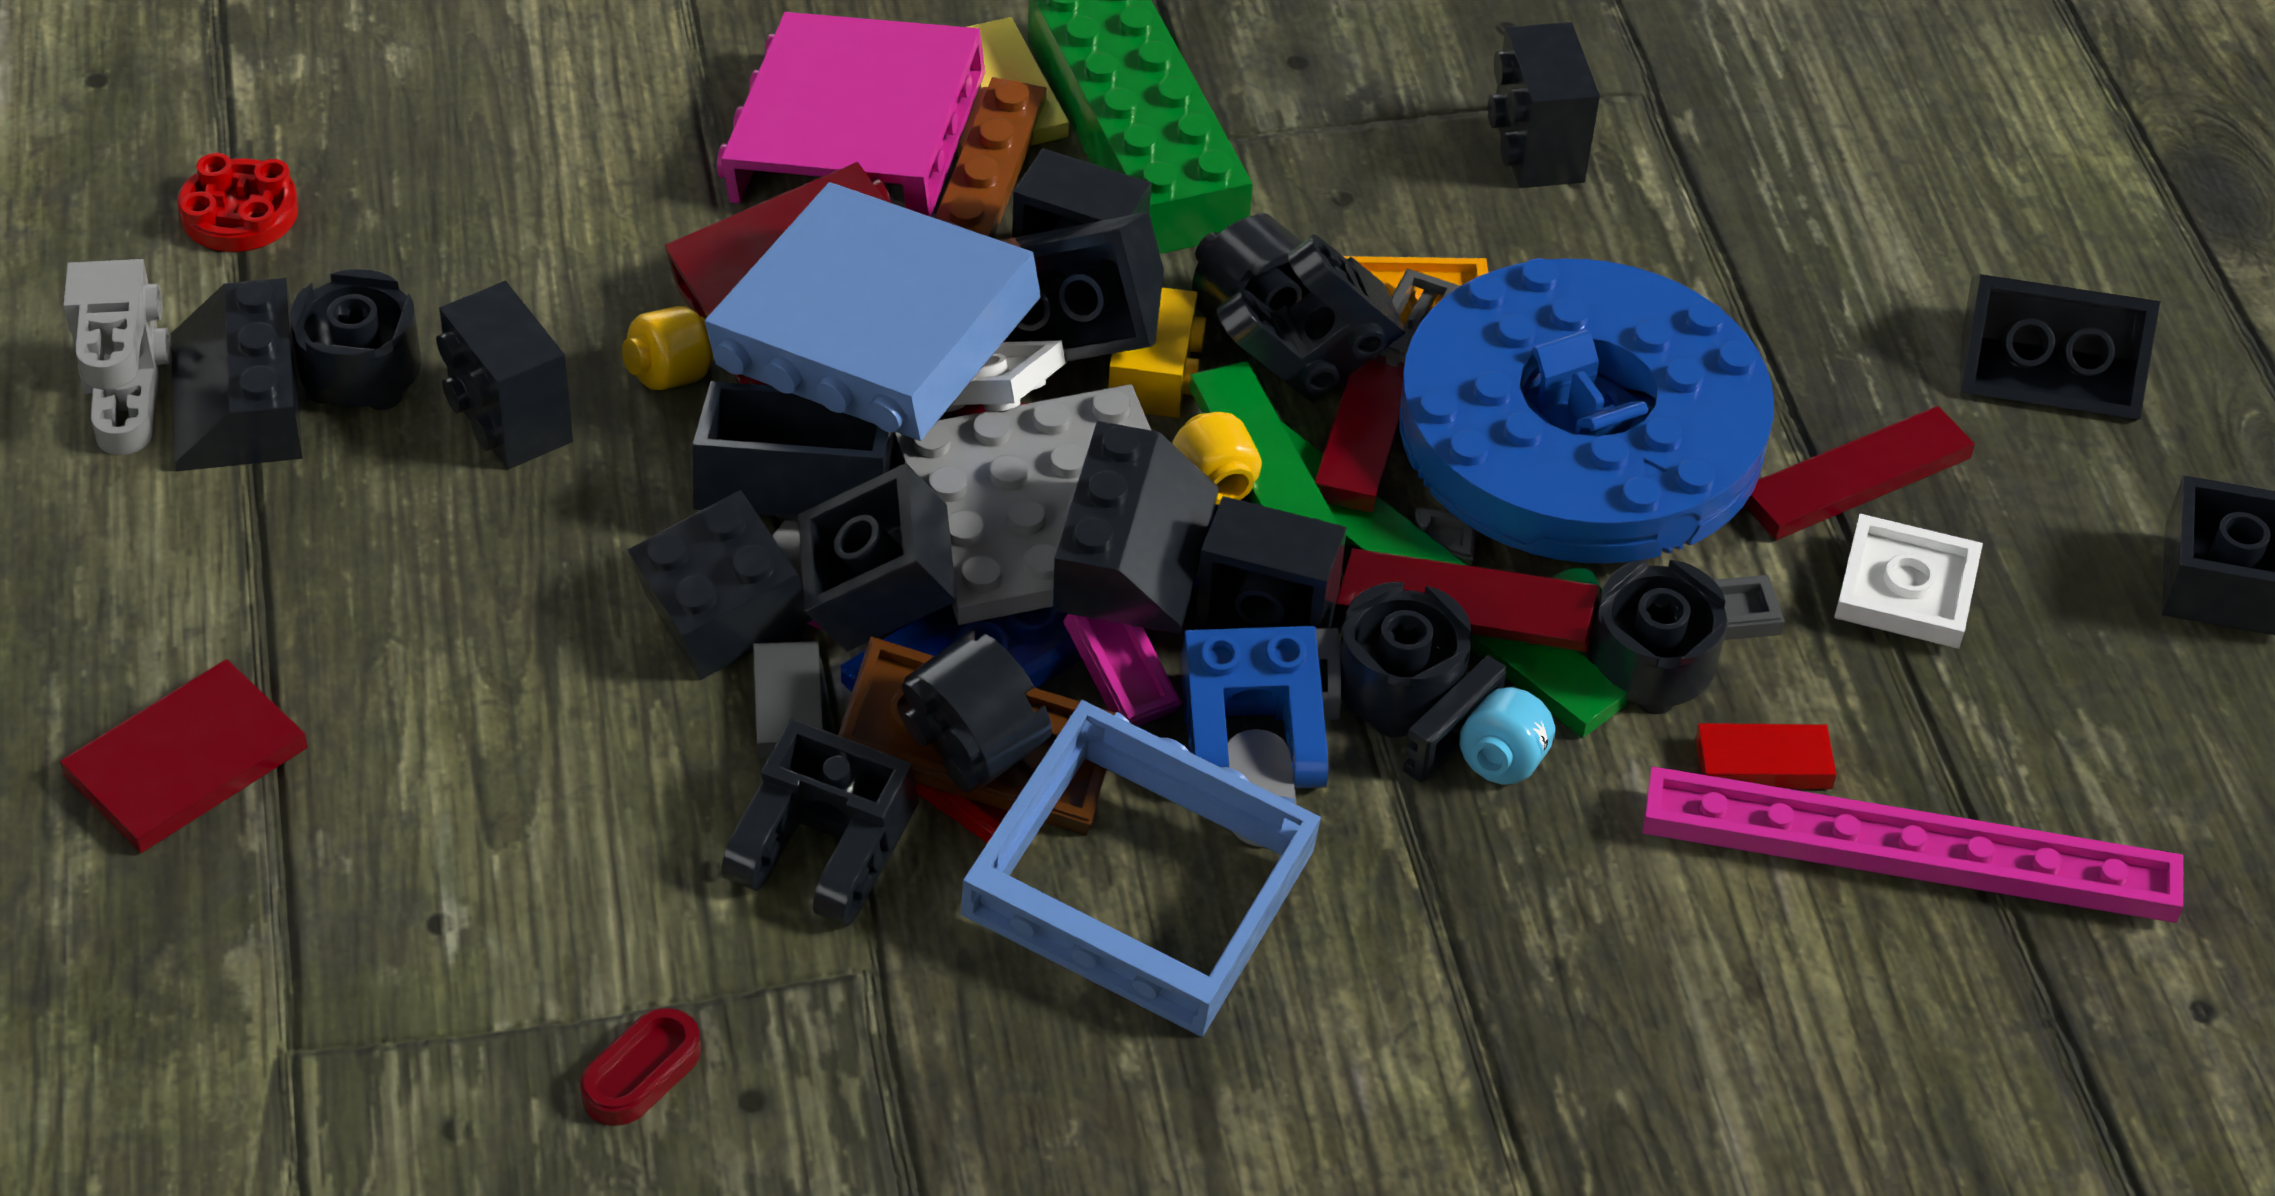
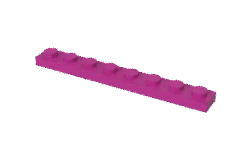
[1642,766,2183,923]

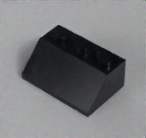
[1000,212,1164,362]
[1959,274,2161,420]
[171,278,303,472]
[1053,421,1219,634]

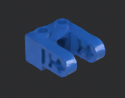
[1180,626,1328,789]

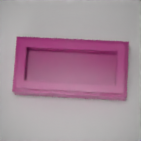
[1063,614,1182,727]

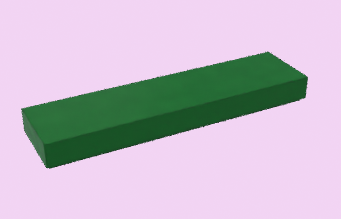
[1189,361,1339,525]

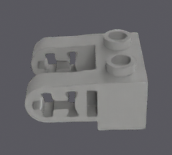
[64,259,171,455]

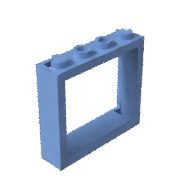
[960,700,1321,1038]

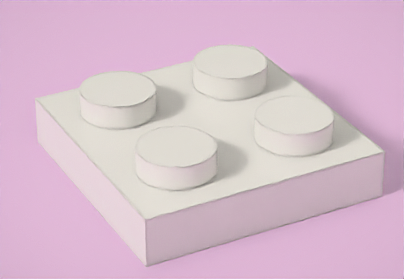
[944,340,1066,413]
[1834,514,1983,649]

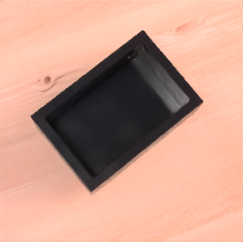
[692,381,895,521]

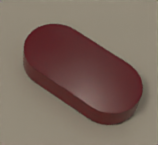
[580,1008,701,1126]

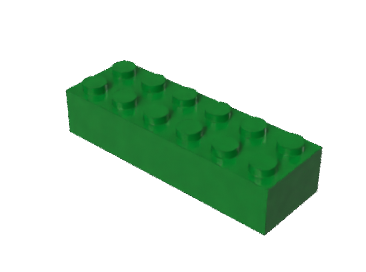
[1028,0,1253,254]

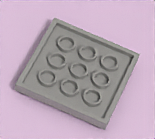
[894,384,1200,625]

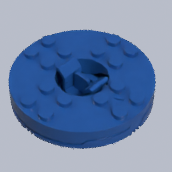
[1399,258,1774,564]

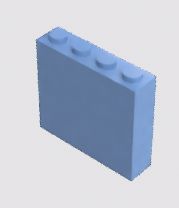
[705,182,1041,441]

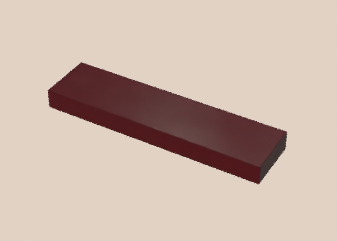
[1315,355,1405,513]
[1744,406,1975,541]
[1336,548,1601,652]

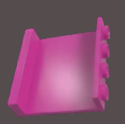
[717,12,985,217]

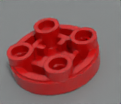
[177,153,299,252]

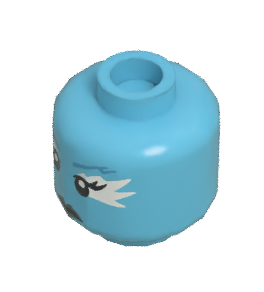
[1459,687,1555,785]

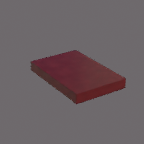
[60,659,308,853]

